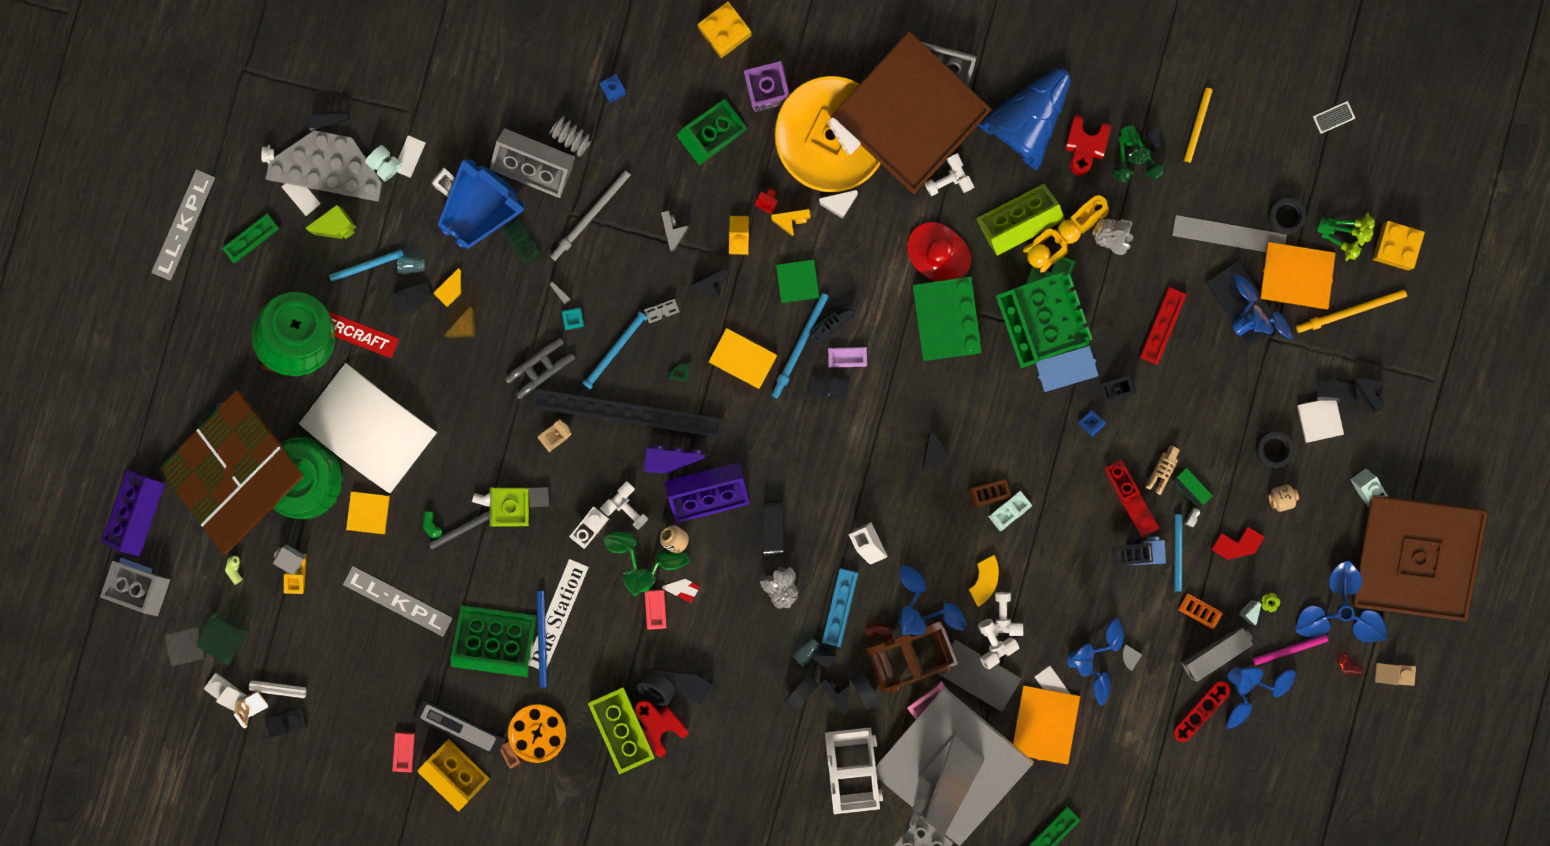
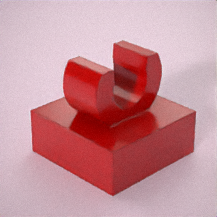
[755,189,778,214]

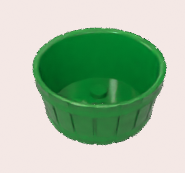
[251,292,335,376]
[273,437,343,520]

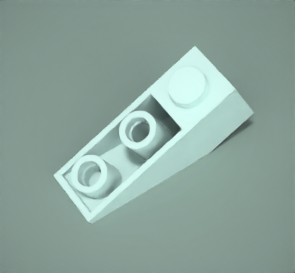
[1350,469,1387,508]

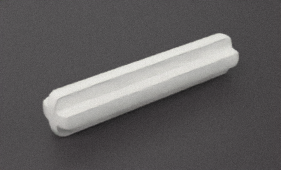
[249,681,306,698]

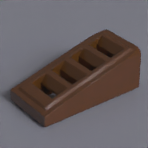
[967,479,1012,508]

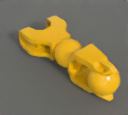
[1023,195,1109,273]

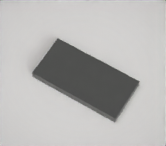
[937,639,1021,711]

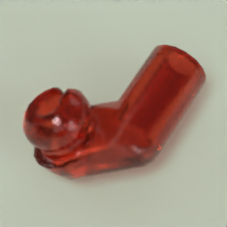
[1337,654,1362,676]

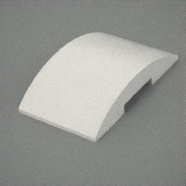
[299,363,437,493]

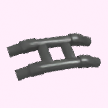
[505,338,575,399]

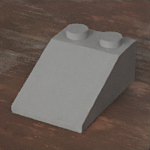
[100,561,170,616]

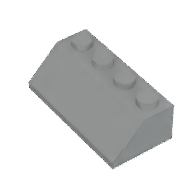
[489,128,575,198]

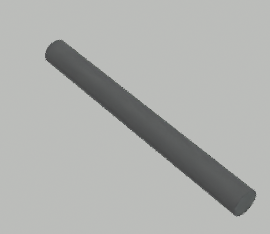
[429,510,490,549]

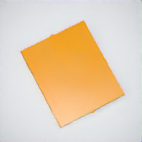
[1260,242,1335,309]
[1013,686,1080,764]

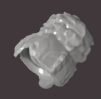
[1093,219,1133,255]
[760,567,798,609]

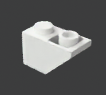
[569,507,610,549]
[849,522,888,564]

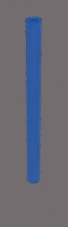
[537,591,547,687]

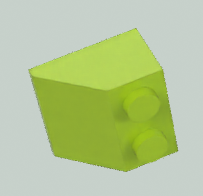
[306,205,357,239]

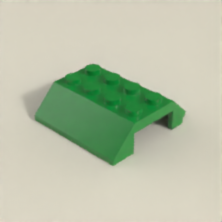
[996,271,1093,368]

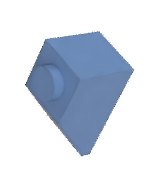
[1127,536,1166,565]

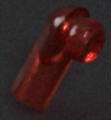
[864,623,893,640]

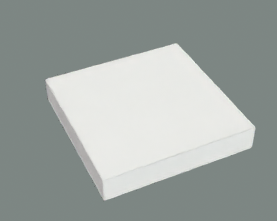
[1297,401,1344,443]

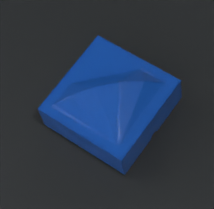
[1078,410,1106,437]

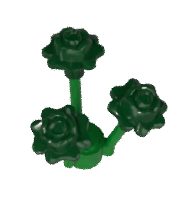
[1111,126,1166,182]

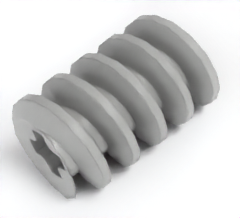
[549,116,592,157]

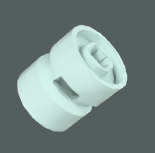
[365,145,402,181]

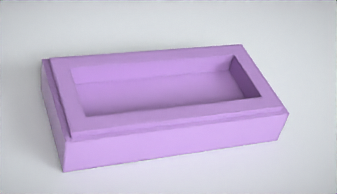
[828,347,867,368]

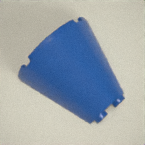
[438,159,525,249]

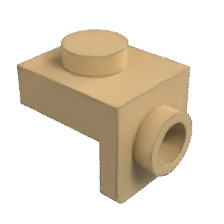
[538,419,571,452]

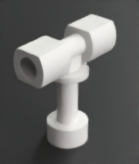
[925,153,975,196]
[600,481,648,530]
[984,592,1023,636]
[978,619,1019,669]

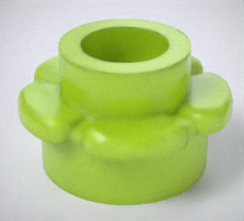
[1261,593,1280,612]

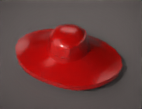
[907,222,971,282]

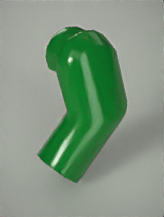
[423,512,442,538]

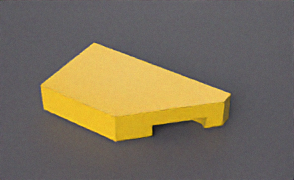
[434,268,461,307]

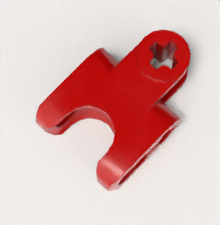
[1065,115,1111,176]
[635,699,689,758]

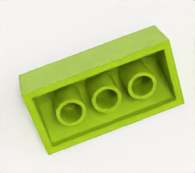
[976,184,1065,255]
[588,688,654,774]

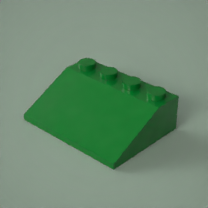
[913,277,982,361]
[451,605,537,677]

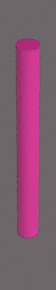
[1253,634,1328,666]

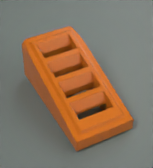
[1178,593,1223,629]

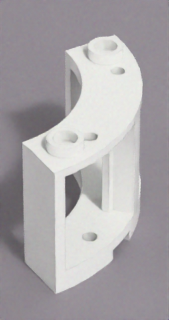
[825,728,883,814]

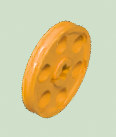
[508,704,566,763]

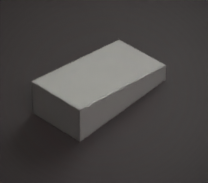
[550,282,571,304]

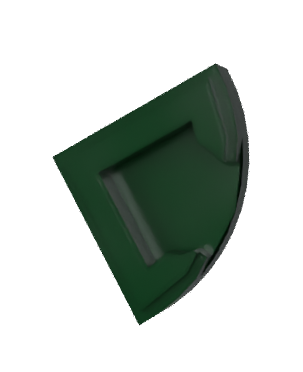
[668,363,690,382]

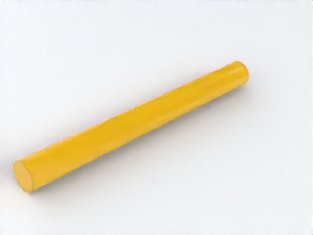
[1184,88,1212,163]

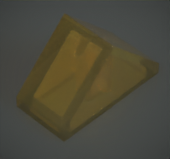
[445,307,476,339]

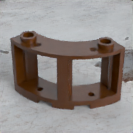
[865,621,958,693]

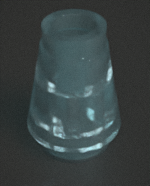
[397,256,425,275]
[792,638,820,667]

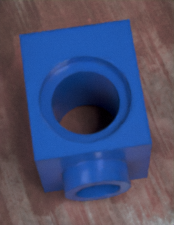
[599,74,626,103]

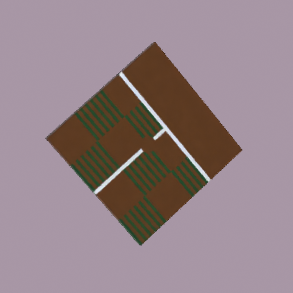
[159,390,305,554]

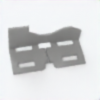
[644,299,679,324]

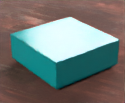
[562,308,584,330]

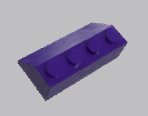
[664,462,750,523]
[101,469,165,556]

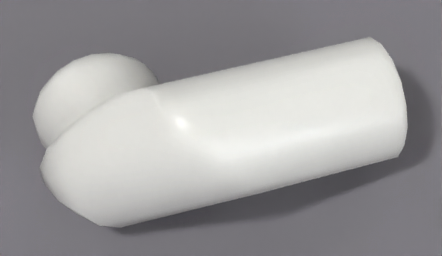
[472,493,490,506]

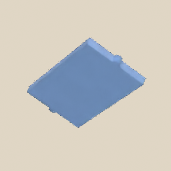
[1036,346,1098,392]

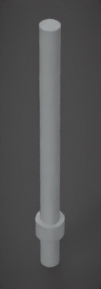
[550,170,631,261]

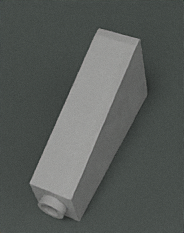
[1181,628,1253,682]

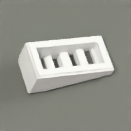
[827,118,861,155]

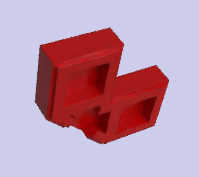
[1211,527,1264,560]

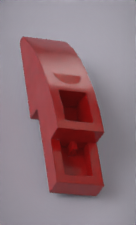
[1104,460,1159,538]

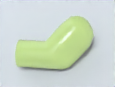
[225,556,243,585]

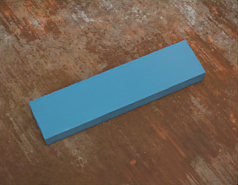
[822,568,858,647]

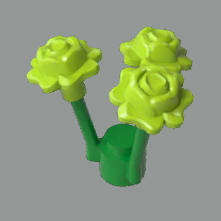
[1318,213,1375,261]

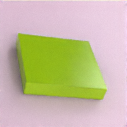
[490,488,529,526]

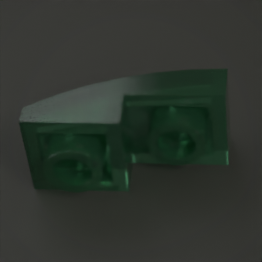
[503,220,541,265]

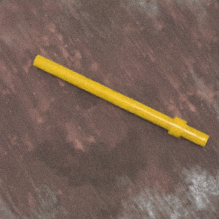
[1296,290,1407,333]

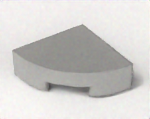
[1122,644,1142,671]

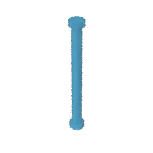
[582,311,648,390]

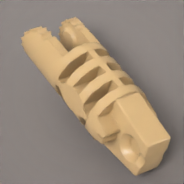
[1146,446,1180,495]

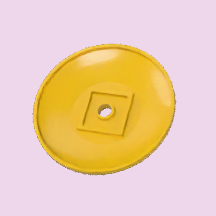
[775,76,880,192]

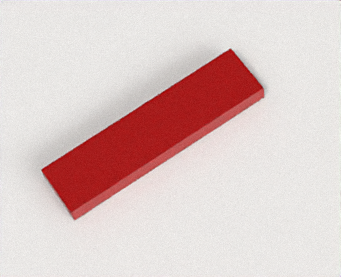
[1139,287,1187,365]

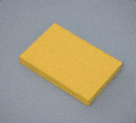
[709,328,777,389]

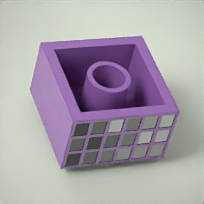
[744,61,790,112]

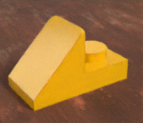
[771,209,810,237]
[729,216,749,255]

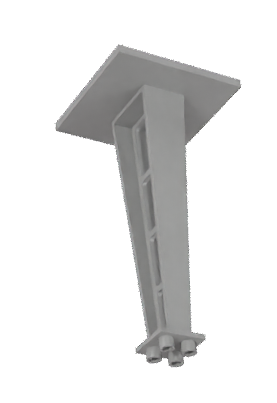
[876,687,1034,846]

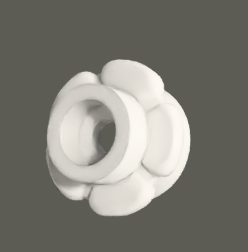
[262,145,274,164]

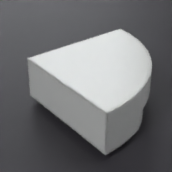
[1184,507,1200,527]

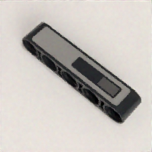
[413,698,506,756]

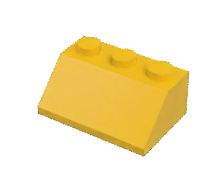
[417,739,490,812]

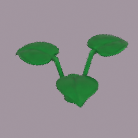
[603,532,691,596]

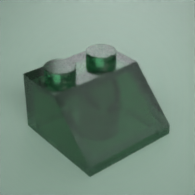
[196,613,249,666]

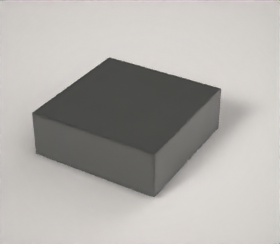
[529,487,549,507]

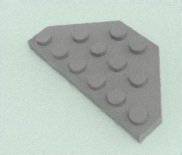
[266,131,383,202]

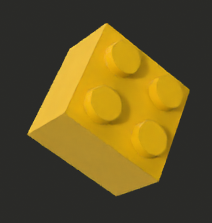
[698,2,751,58]
[1372,221,1425,271]

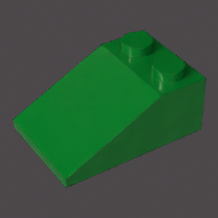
[676,99,748,166]

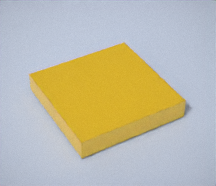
[346,492,390,534]

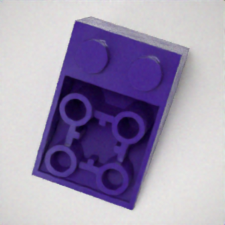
[644,445,706,474]

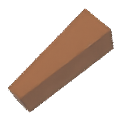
[500,742,521,769]

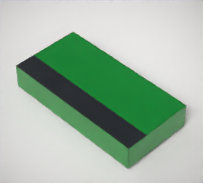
[1172,468,1212,509]

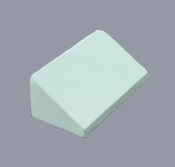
[1239,600,1261,626]

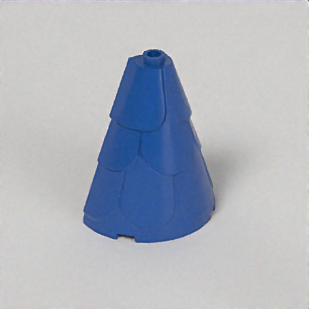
[978,68,1071,171]

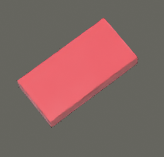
[645,590,667,629]
[393,732,415,772]

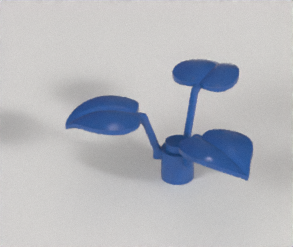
[1231,274,1293,339]
[1295,561,1387,642]
[898,565,967,635]
[1067,617,1124,706]
[1226,667,1296,729]

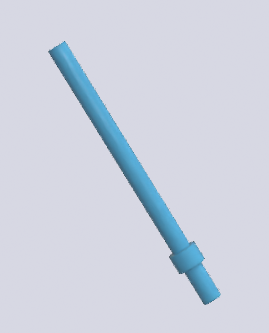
[771,293,829,399]

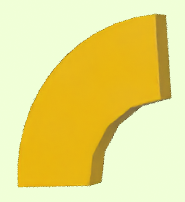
[969,555,999,607]

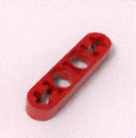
[1173,681,1230,742]

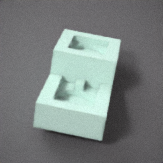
[988,491,1032,531]

